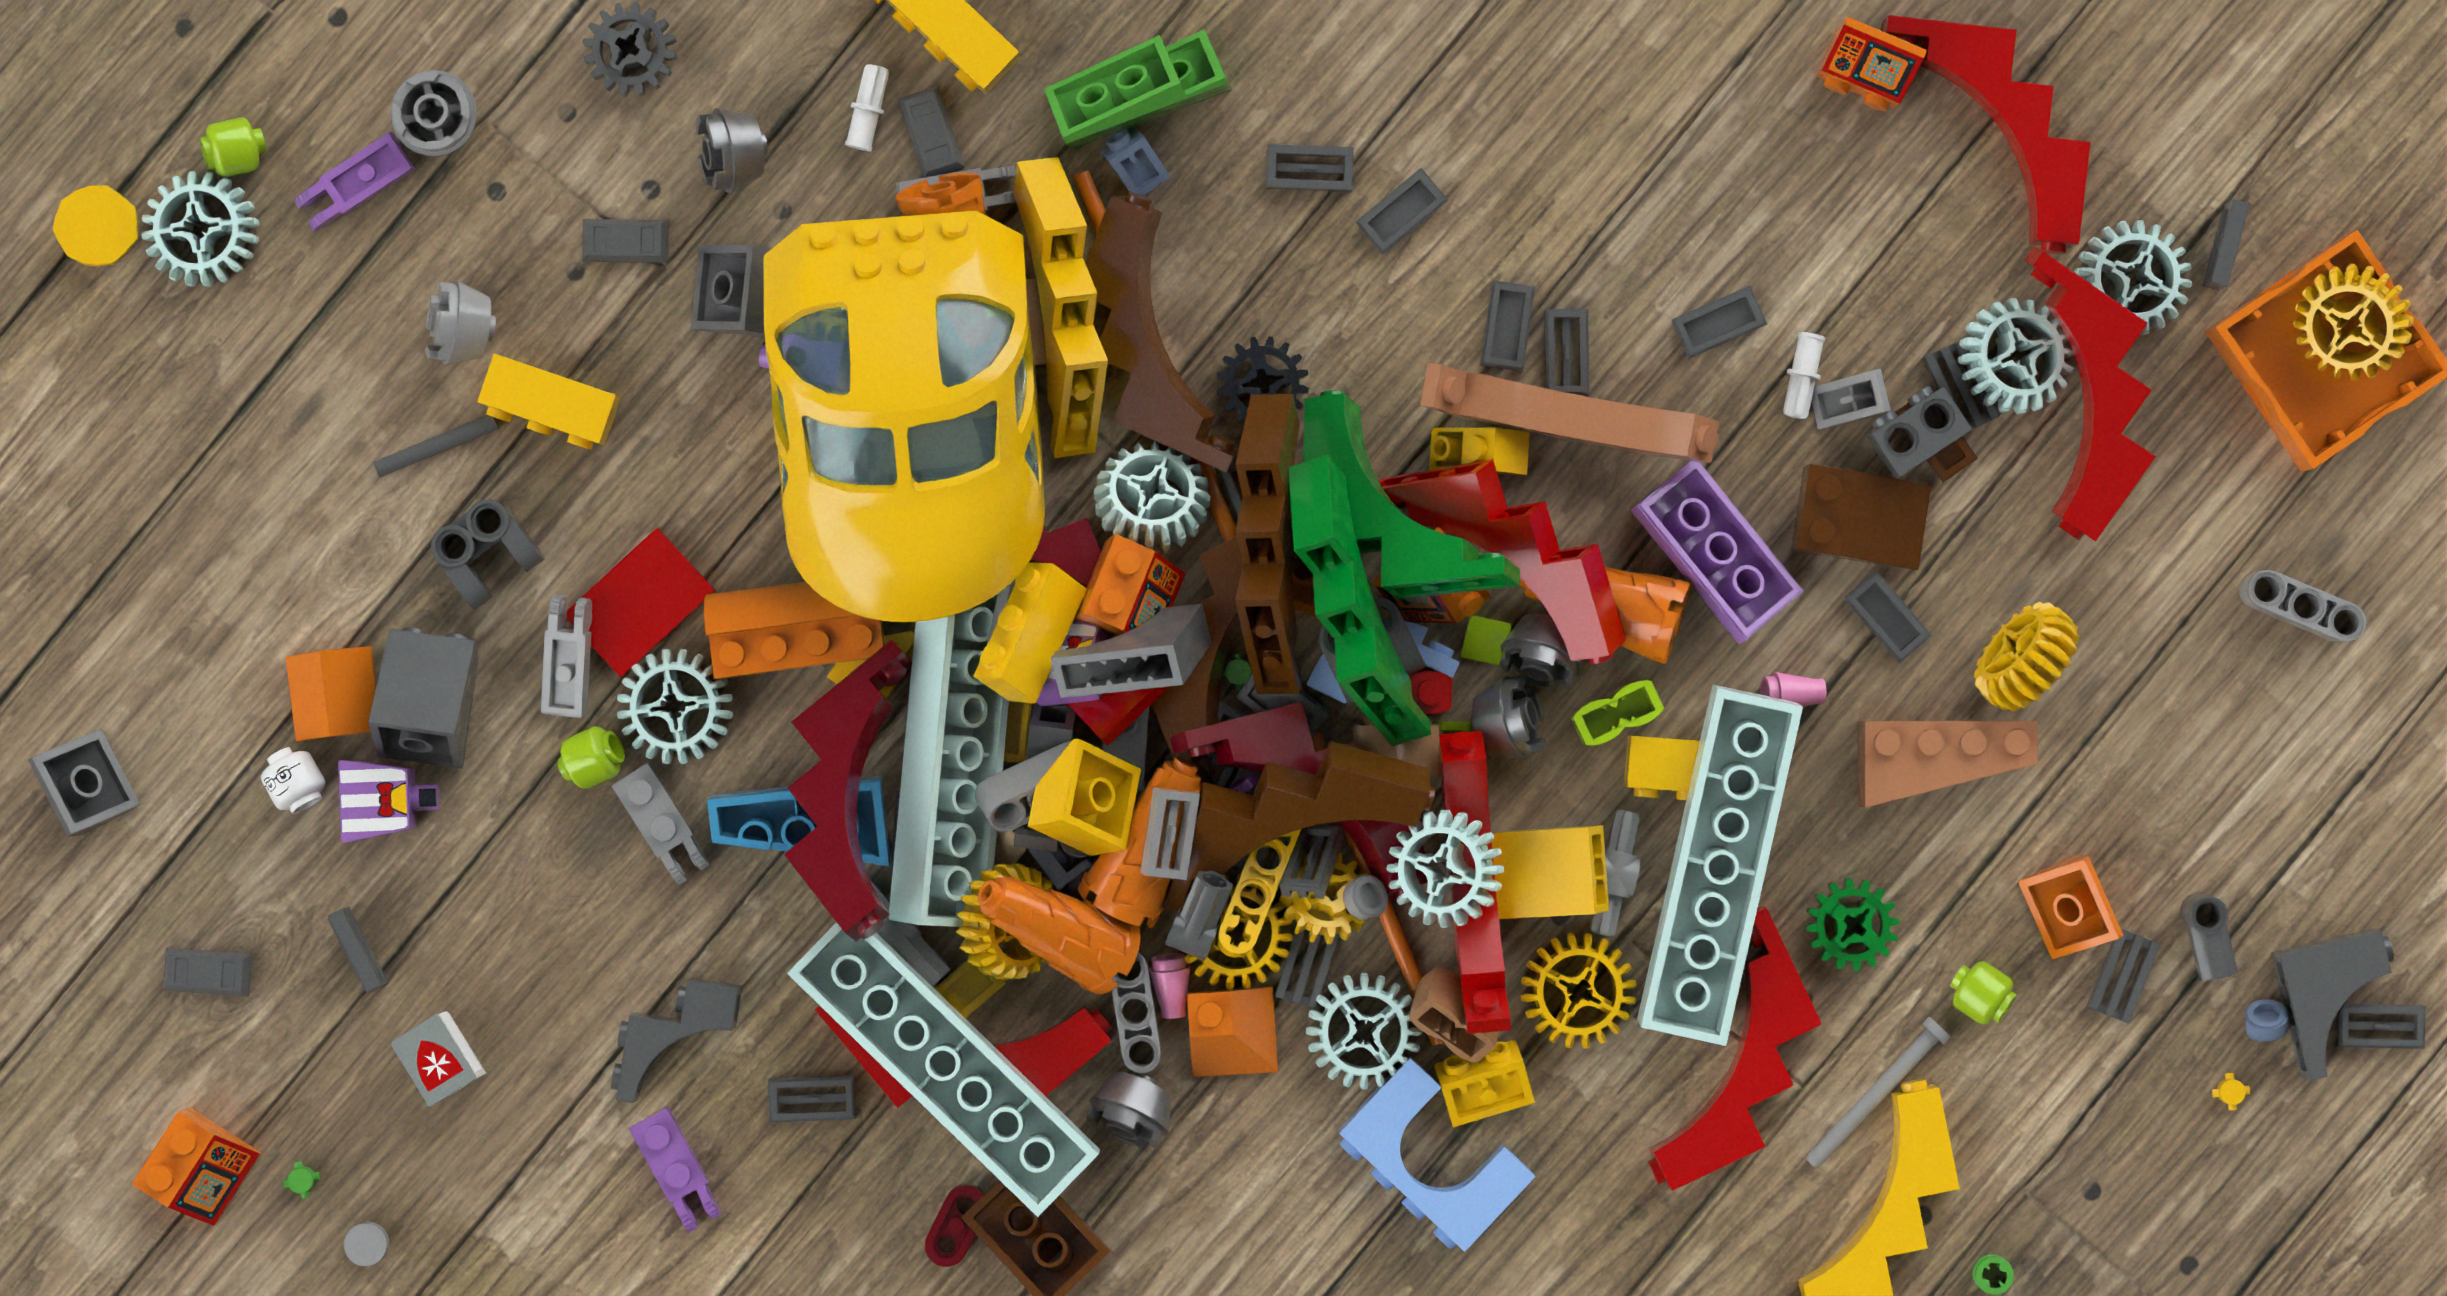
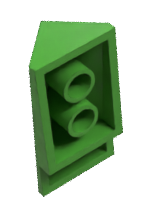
[1044,29,1232,149]

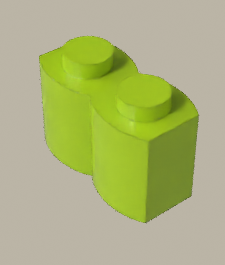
[1569,680,1664,745]

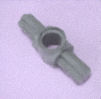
[1590,810,1641,936]

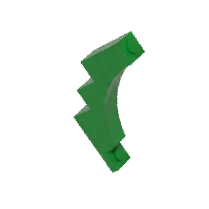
[1303,390,1520,599]
[1288,454,1431,747]

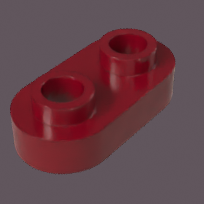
[925,1184,985,1267]

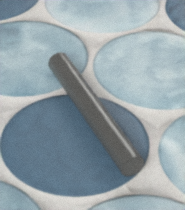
[374,415,499,477]

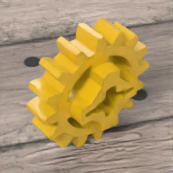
[1278,850,1367,945]

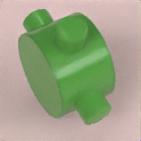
[1222,653,1252,691]
[283,1161,321,1199]

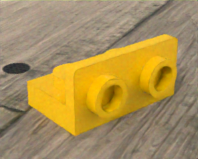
[1434,1040,1535,1128]

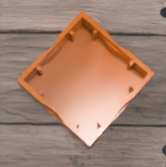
[2204,230,2447,472]

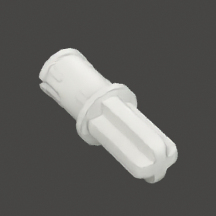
[844,64,889,152]
[1783,332,1826,419]

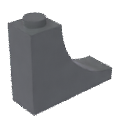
[1050,604,1212,698]
[2271,929,2394,1081]

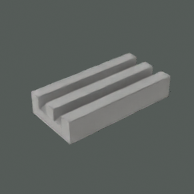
[1140,787,1200,880]

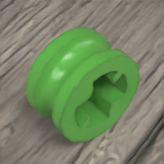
[1972,1254,2014,1295]

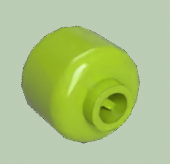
[199,117,267,177]
[558,726,625,789]
[1950,961,2017,1025]

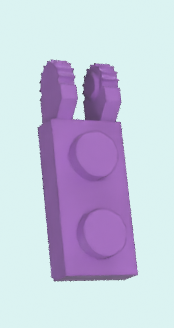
[294,132,416,231]
[629,1107,721,1232]

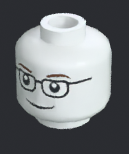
[261,747,326,814]

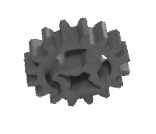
[583,2,677,97]

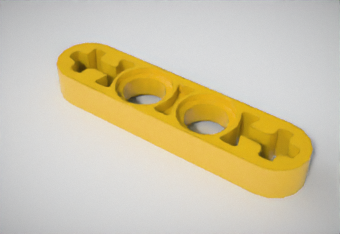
[1216,829,1301,958]

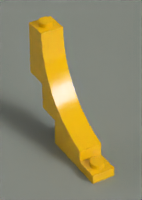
[1013,157,1108,458]
[1798,1079,1960,1296]

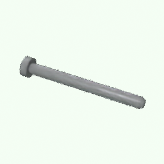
[1806,1017,1951,1168]

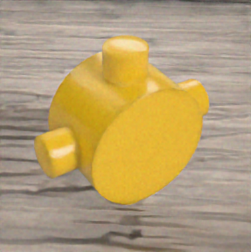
[2212,1073,2250,1110]

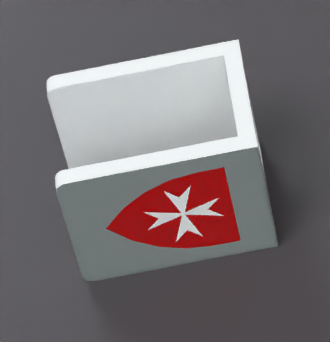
[391,1011,486,1107]

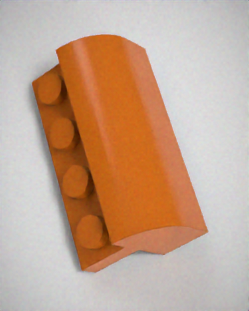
[704,581,885,679]

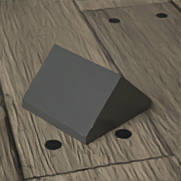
[28,729,141,837]

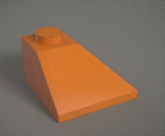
[1187,986,1278,1077]

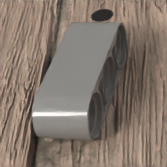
[2239,570,2367,642]
[975,740,1072,832]
[1112,951,1161,1073]

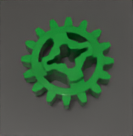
[1804,878,1900,972]

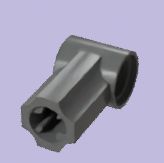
[1165,870,1233,961]
[2180,893,2238,981]

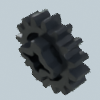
[1217,336,1309,424]

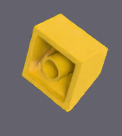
[1028,738,1141,856]

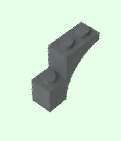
[611,978,743,1103]

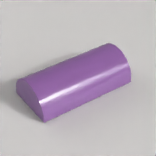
[1630,461,1803,644]

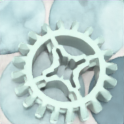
[141,171,259,287]
[2074,220,2192,336]
[1958,298,2074,415]
[1094,440,1210,553]
[617,649,733,764]
[1386,810,1504,928]
[1306,973,1422,1089]

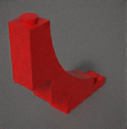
[1881,15,2091,254]
[2024,247,2156,542]
[1379,459,1626,664]
[1439,731,1511,1034]
[1647,906,1822,1191]
[814,1005,1113,1108]

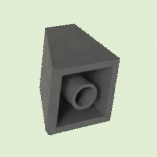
[368,627,479,769]

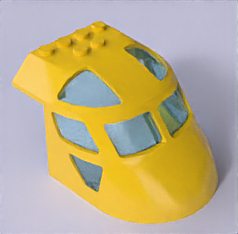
[764,211,1045,622]

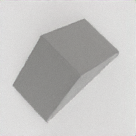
[1811,369,1891,430]

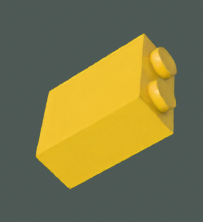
[1492,825,1610,919]

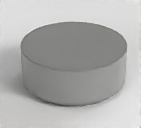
[1344,875,1388,920]
[344,1222,389,1266]

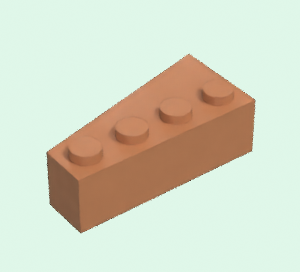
[1858,721,2038,808]

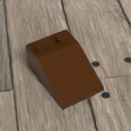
[1791,464,1931,570]
[961,1181,1117,1296]

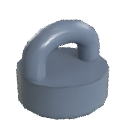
[2245,999,2289,1042]

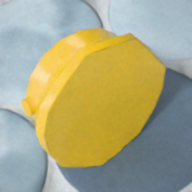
[52,185,138,267]

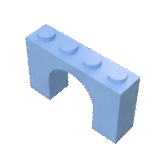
[1338,1055,1536,1252]

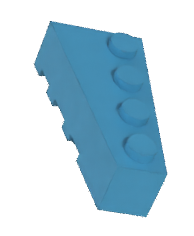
[707,776,891,866]

